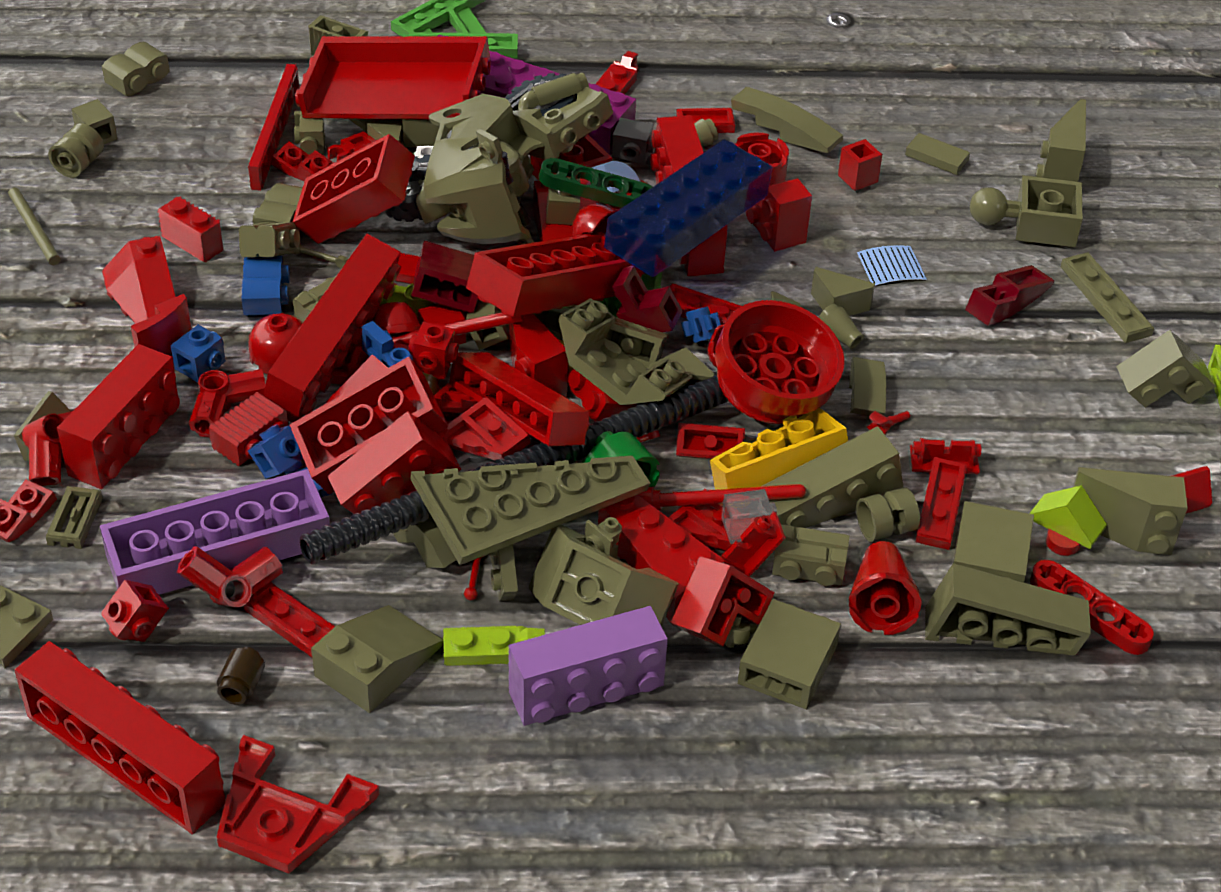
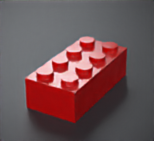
[292,134,415,244]
[57,344,180,490]
[290,357,448,495]

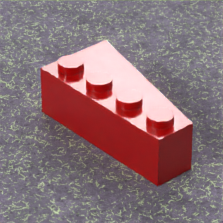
[598,494,725,626]

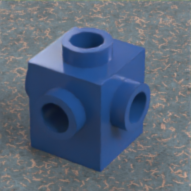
[171,324,226,382]
[247,424,303,479]

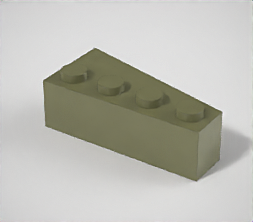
[761,426,903,528]
[925,563,1091,656]

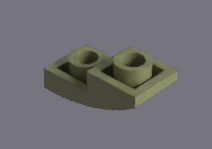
[849,357,886,416]

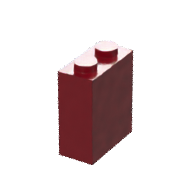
[411,240,478,313]

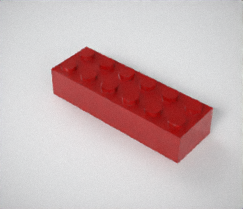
[650,115,728,276]
[466,232,647,318]
[264,234,401,423]
[14,641,225,835]

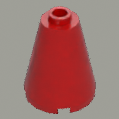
[849,541,922,635]

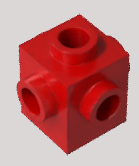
[408,322,459,379]
[101,580,169,642]

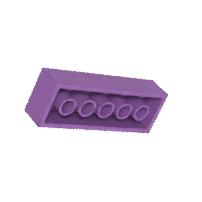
[100,469,330,594]

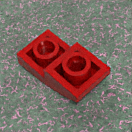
[270,141,334,181]
[0,479,57,543]

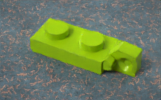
[443,626,545,666]

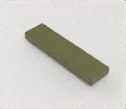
[1060,252,1154,343]

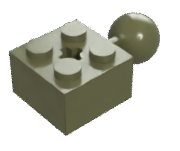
[969,175,1083,247]

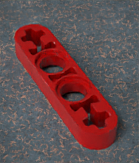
[1030,560,1154,655]

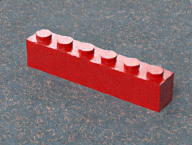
[449,352,590,446]

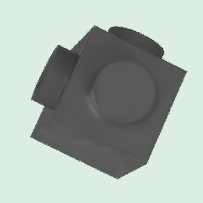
[612,118,655,164]

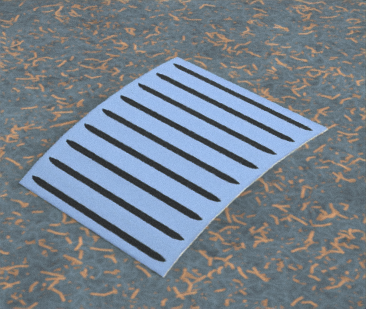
[857,245,927,286]

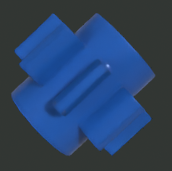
[681,306,721,343]

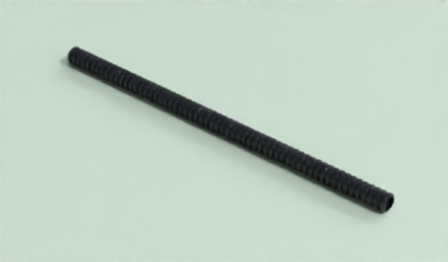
[300,375,729,565]

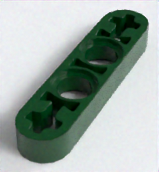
[539,158,659,214]

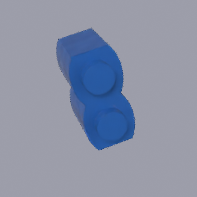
[242,256,290,315]

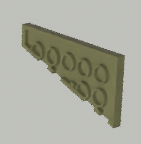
[411,456,650,565]

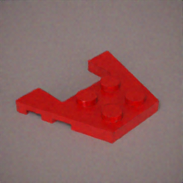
[217,735,379,874]

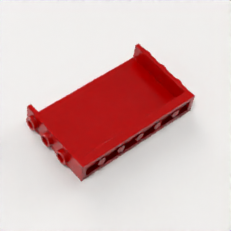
[295,36,491,119]

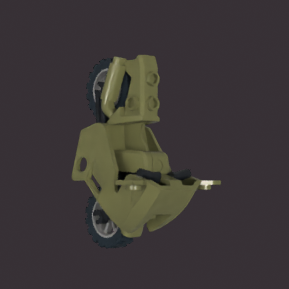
[385,72,613,245]

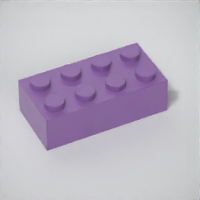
[509,606,667,726]

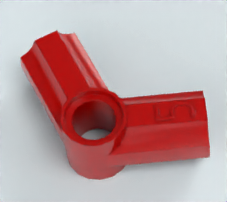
[189,369,266,437]
[22,411,72,486]
[176,546,283,607]

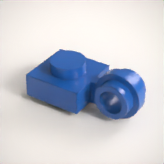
[362,321,413,368]

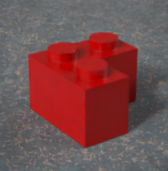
[746,178,812,252]
[671,556,775,646]

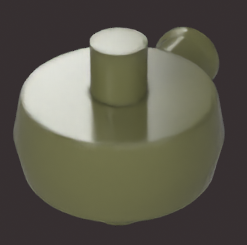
[725,615,757,647]

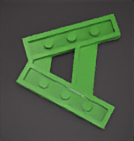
[391,0,518,58]

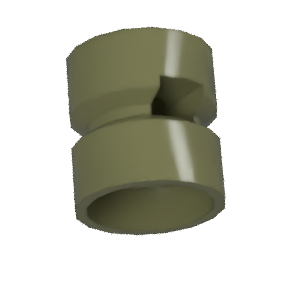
[48,123,104,178]
[856,487,920,542]

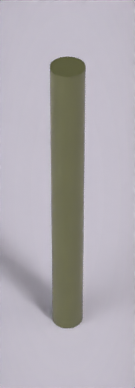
[8,187,61,265]

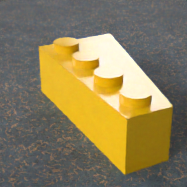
[710,408,848,508]

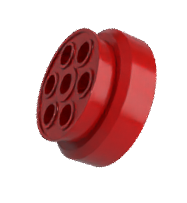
[715,300,844,424]

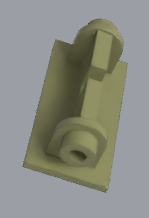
[585,517,622,559]

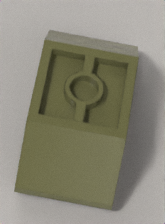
[558,298,693,405]
[528,525,679,627]

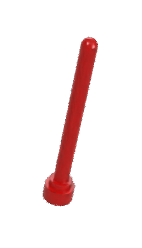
[638,484,806,511]

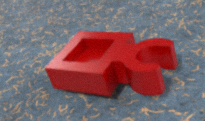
[327,131,377,161]

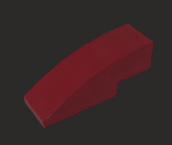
[965,265,1055,326]

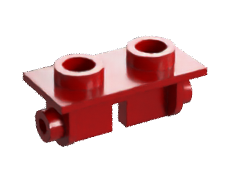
[910,438,982,474]
[721,511,786,577]

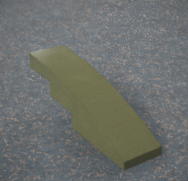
[731,86,843,153]

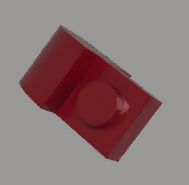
[612,266,683,333]

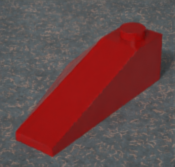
[102,236,175,324]

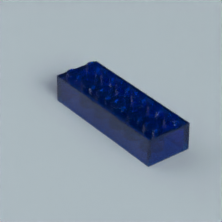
[604,139,773,277]

